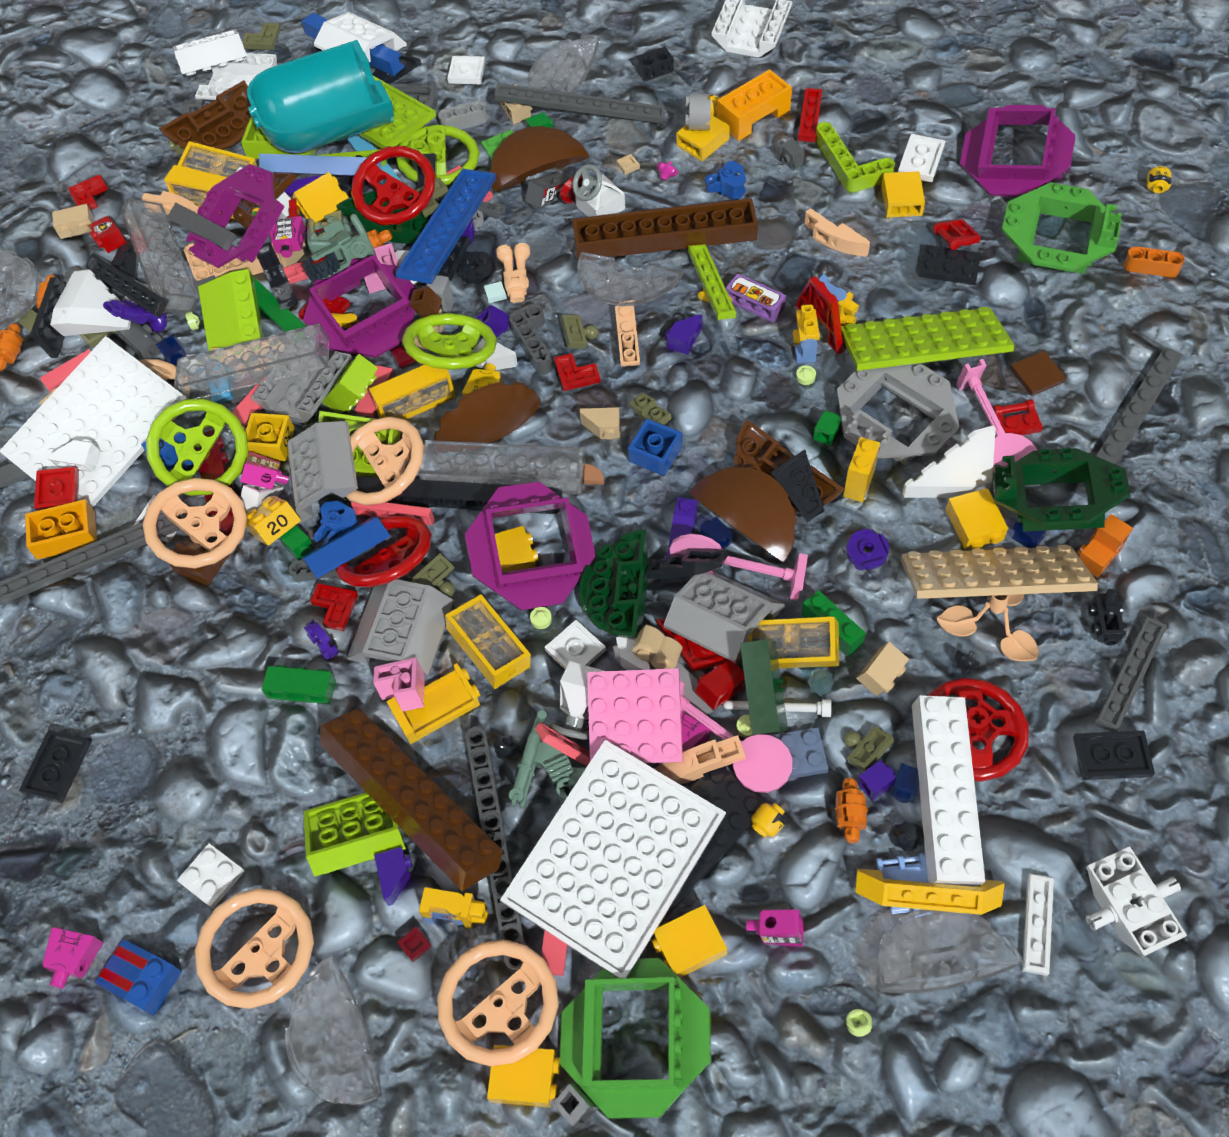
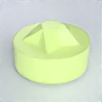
[185,311,200,331]
[796,365,816,385]
[530,607,552,629]
[737,714,754,738]
[846,1009,872,1036]

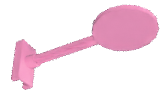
[956,359,1037,472]
[670,534,808,601]
[680,681,792,793]

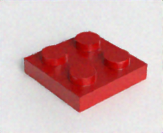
[34,467,79,511]

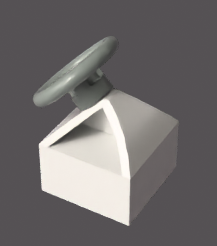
[573,164,625,217]
[550,661,604,740]

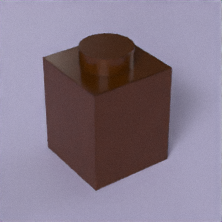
[410,286,442,318]

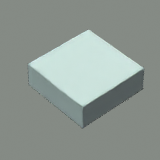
[484,281,507,303]

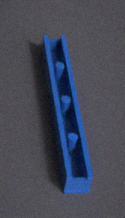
[301,13,405,76]

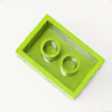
[322,354,378,414]

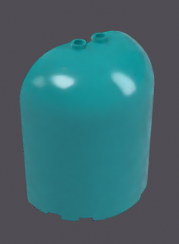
[247,40,394,153]

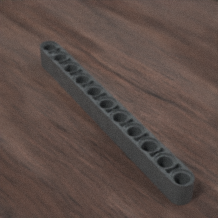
[466,726,526,974]

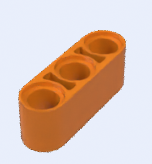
[1123,247,1185,277]

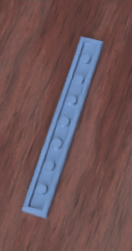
[259,154,381,176]

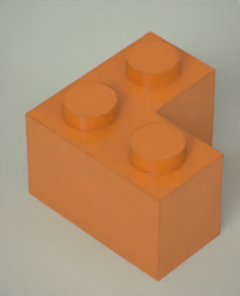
[1077,514,1133,578]

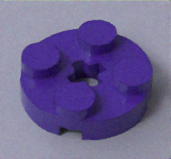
[846,529,889,570]
[303,619,339,660]

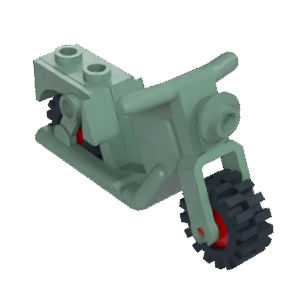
[303,210,376,281]

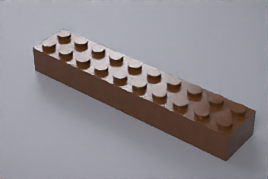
[573,198,758,261]
[320,708,503,891]

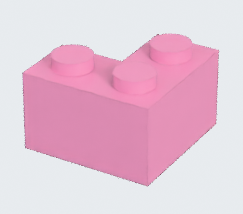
[364,243,399,294]
[373,657,425,711]

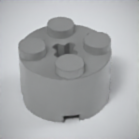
[685,93,711,130]

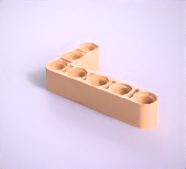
[184,243,282,282]

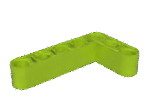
[816,122,895,192]

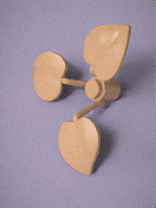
[937,594,1039,661]

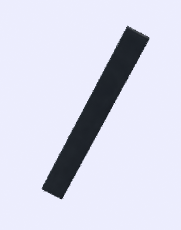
[85,253,168,318]

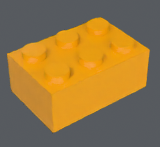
[25,499,97,560]

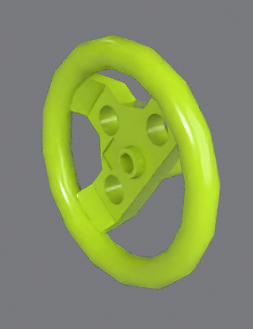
[396,124,480,185]
[402,313,497,370]
[146,399,248,496]

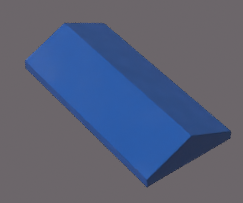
[301,516,390,579]

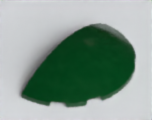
[337,192,434,244]
[579,529,648,638]

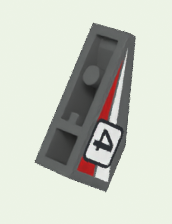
[525,172,571,209]

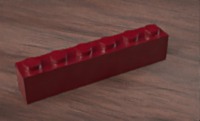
[194,429,236,538]

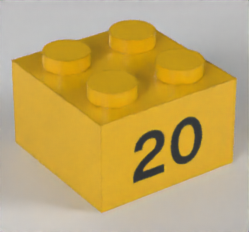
[245,413,295,461]
[246,496,301,546]

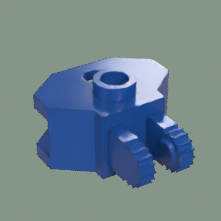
[705,161,746,200]
[313,501,359,544]

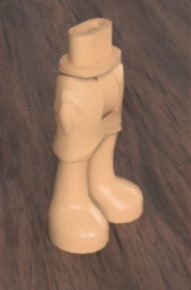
[496,243,530,303]

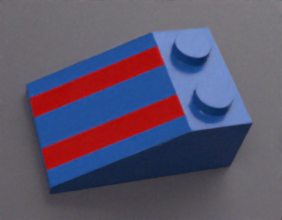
[94,939,182,1016]

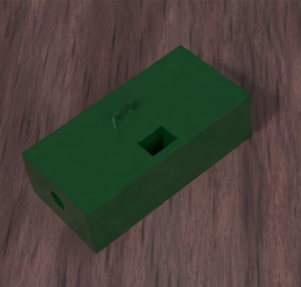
[740,639,788,735]

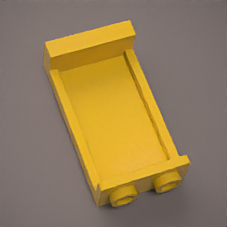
[386,663,481,745]

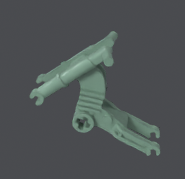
[509,710,644,809]

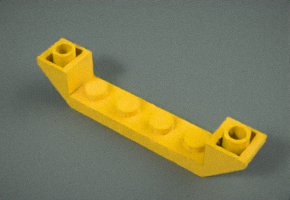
[855,869,1005,915]

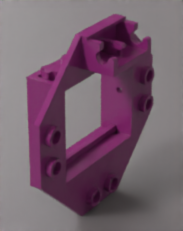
[960,105,1075,197]
[186,164,285,268]
[303,254,416,358]
[465,482,595,611]

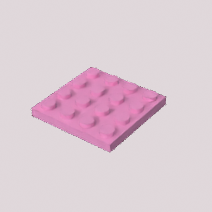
[587,669,683,763]

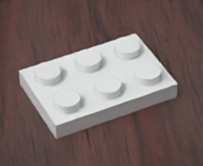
[898,134,945,182]

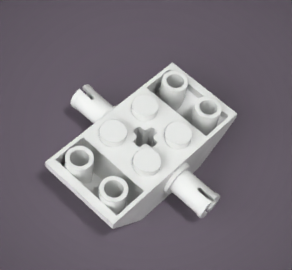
[1086,847,1187,957]

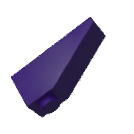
[666,497,698,561]

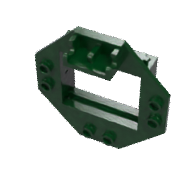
[993,447,1131,532]

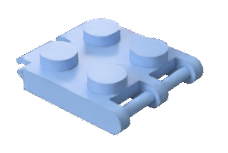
[876,853,928,914]

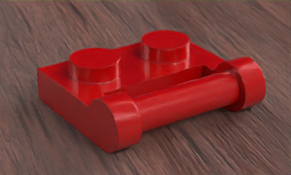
[932,219,981,250]
[992,399,1043,435]

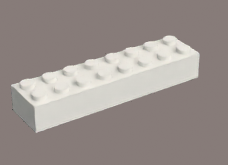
[912,696,985,887]

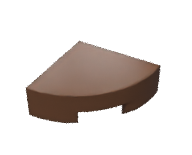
[584,464,604,485]

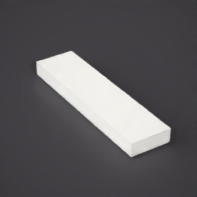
[1022,873,1054,976]

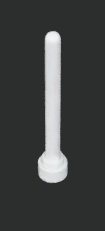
[723,699,831,717]

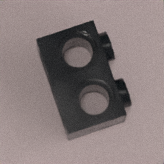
[635,46,674,82]

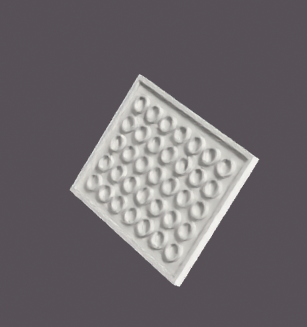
[0,336,188,508]
[500,740,726,979]

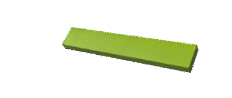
[688,244,736,320]

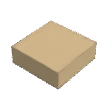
[616,154,640,175]

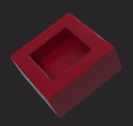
[391,346,416,368]
[397,927,432,963]

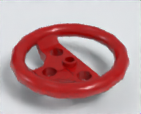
[351,146,436,225]
[335,516,432,587]
[927,678,1029,782]

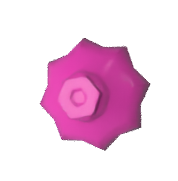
[657,161,678,181]

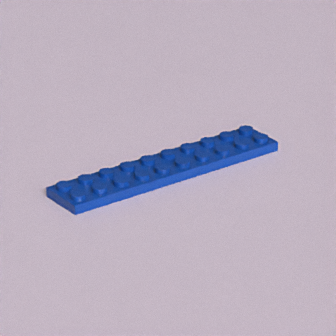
[396,169,496,284]

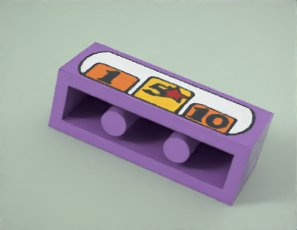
[726,273,786,323]

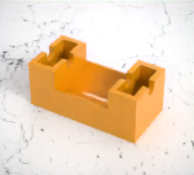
[717,69,792,141]

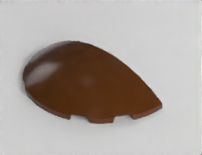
[159,80,251,150]
[490,126,589,193]
[434,381,542,451]
[734,420,844,514]
[689,467,797,563]

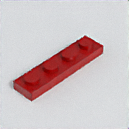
[798,88,822,142]

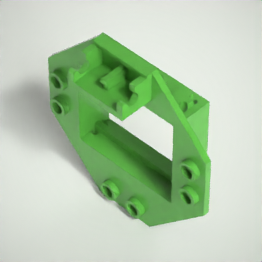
[1001,183,1122,274]
[560,958,711,1118]

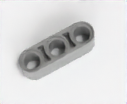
[438,101,488,129]

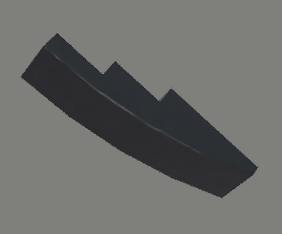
[257,242,298,310]
[645,548,729,579]

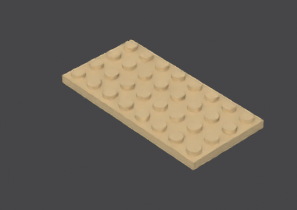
[901,545,1098,599]

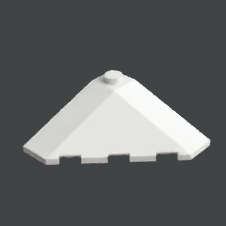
[50,270,131,336]
[902,425,996,498]

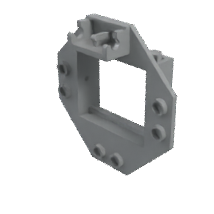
[837,363,959,466]

